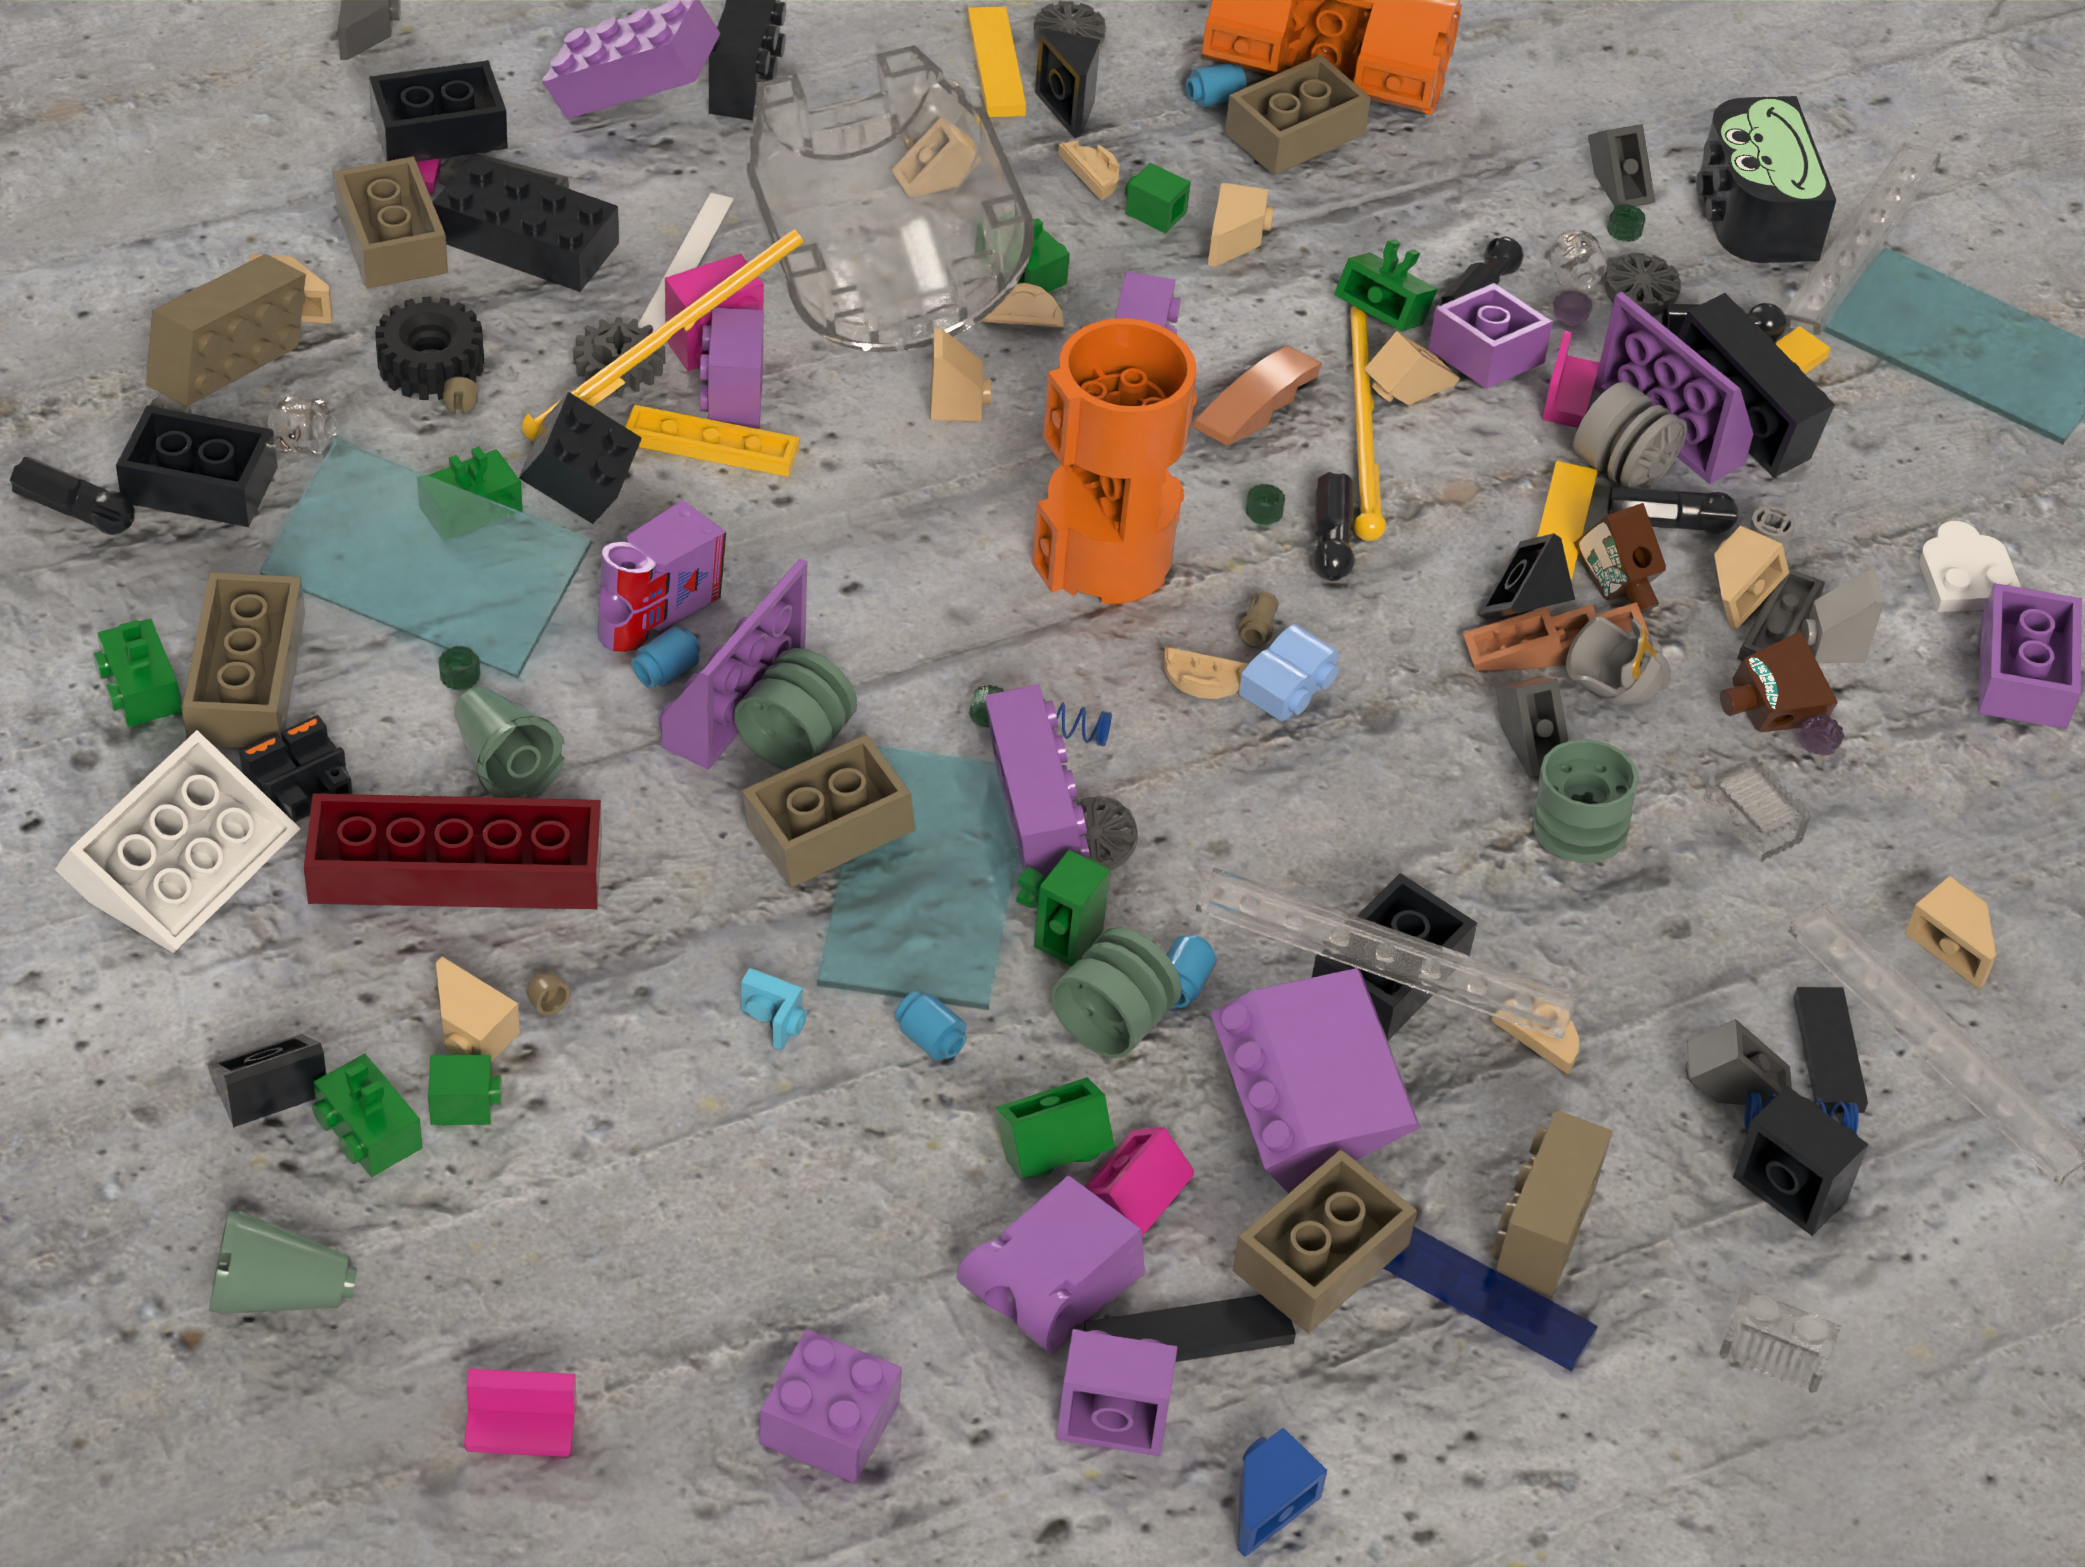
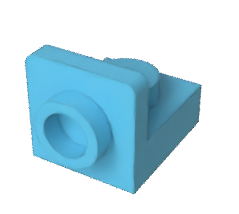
[741,968,807,1050]

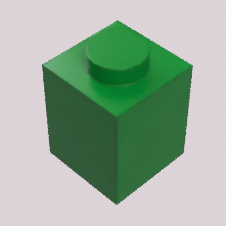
[1124,162,1191,234]
[428,1055,502,1125]

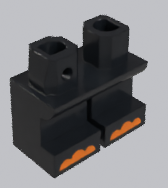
[239,715,352,822]

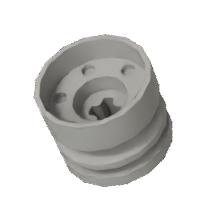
[1573,381,1687,489]

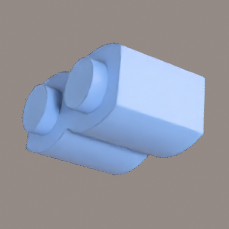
[1239,624,1339,722]

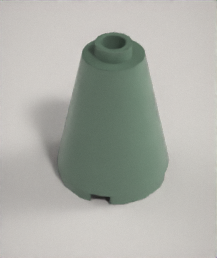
[454,687,565,798]
[208,1210,357,1314]

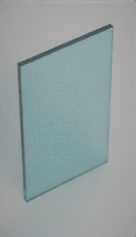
[1819,247,2085,445]
[259,440,593,678]
[817,746,1018,1010]

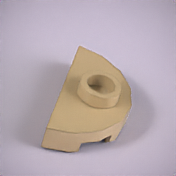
[1058,141,1120,201]
[981,283,1064,328]
[1164,647,1249,699]
[1491,999,1579,1075]

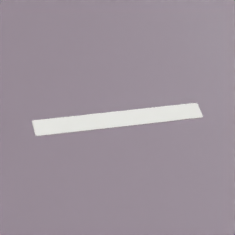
[638,193,734,332]

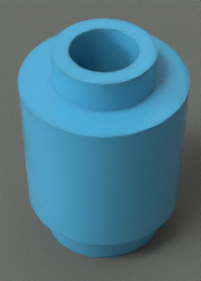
[1186,63,1247,108]
[631,626,701,689]
[1166,935,1217,1008]
[894,990,967,1060]

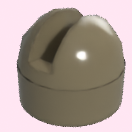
[443,377,478,414]
[527,973,570,1016]

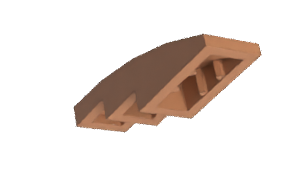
[1193,345,1322,446]
[1463,602,1650,671]

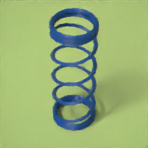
[1043,698,1112,747]
[1744,1091,1859,1134]

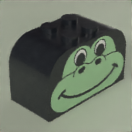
[1696,96,1836,263]

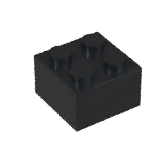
[519,392,642,524]
[1733,1086,1869,1236]

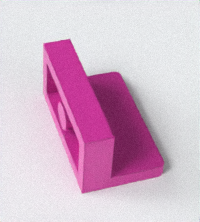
[1542,331,1600,428]
[1084,1127,1194,1236]
[464,1369,577,1457]

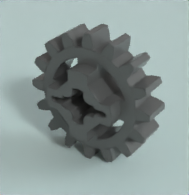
[573,317,666,394]

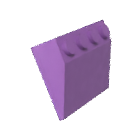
[1594,292,1753,484]
[659,558,807,770]
[1210,968,1421,1194]

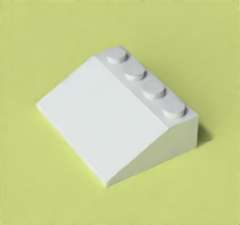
[54,730,301,953]

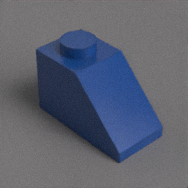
[1238,1428,1328,1557]

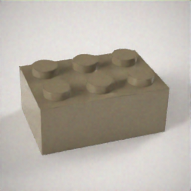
[1225,55,1371,175]
[333,156,448,288]
[742,734,915,888]
[1490,1110,1613,1302]
[1232,1149,1417,1334]

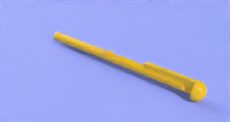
[522,229,804,442]
[1350,306,1386,542]

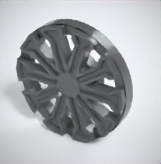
[1034,1,1106,46]
[1604,253,1681,313]
[1077,797,1138,871]

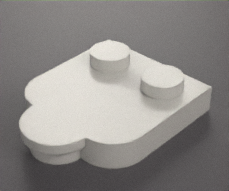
[1919,521,2021,612]

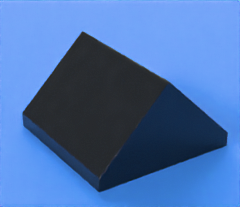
[1035,28,1100,138]
[1478,533,1575,619]
[207,1034,326,1128]

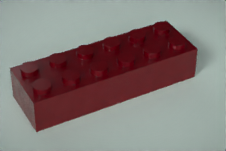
[304,794,602,910]

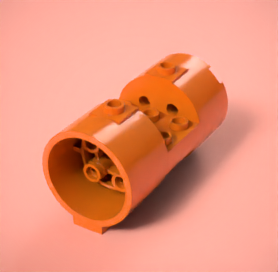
[1202,0,1462,115]
[1032,318,1197,604]

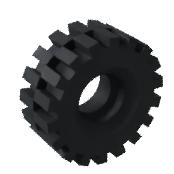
[375,296,484,400]

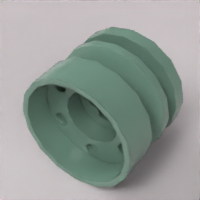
[735,648,857,770]
[1532,739,1639,863]
[1051,927,1182,1058]

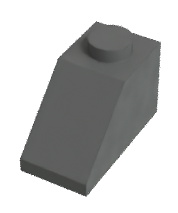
[338,0,401,60]
[1588,124,1656,210]
[1495,678,1569,777]
[1685,1019,1792,1107]

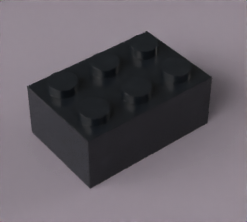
[709,0,786,121]
[369,60,508,162]
[116,405,278,527]
[1312,873,1478,1041]

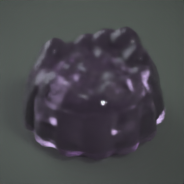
[1553,291,1593,327]
[1800,715,1844,756]

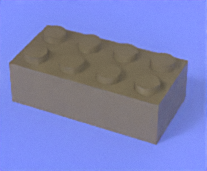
[146,254,306,406]
[182,572,305,748]

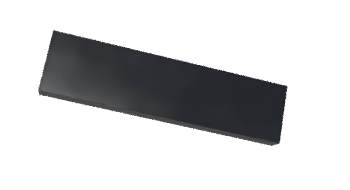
[1083,1295,1296,1362]

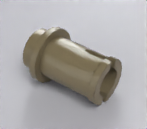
[1238,591,1279,646]

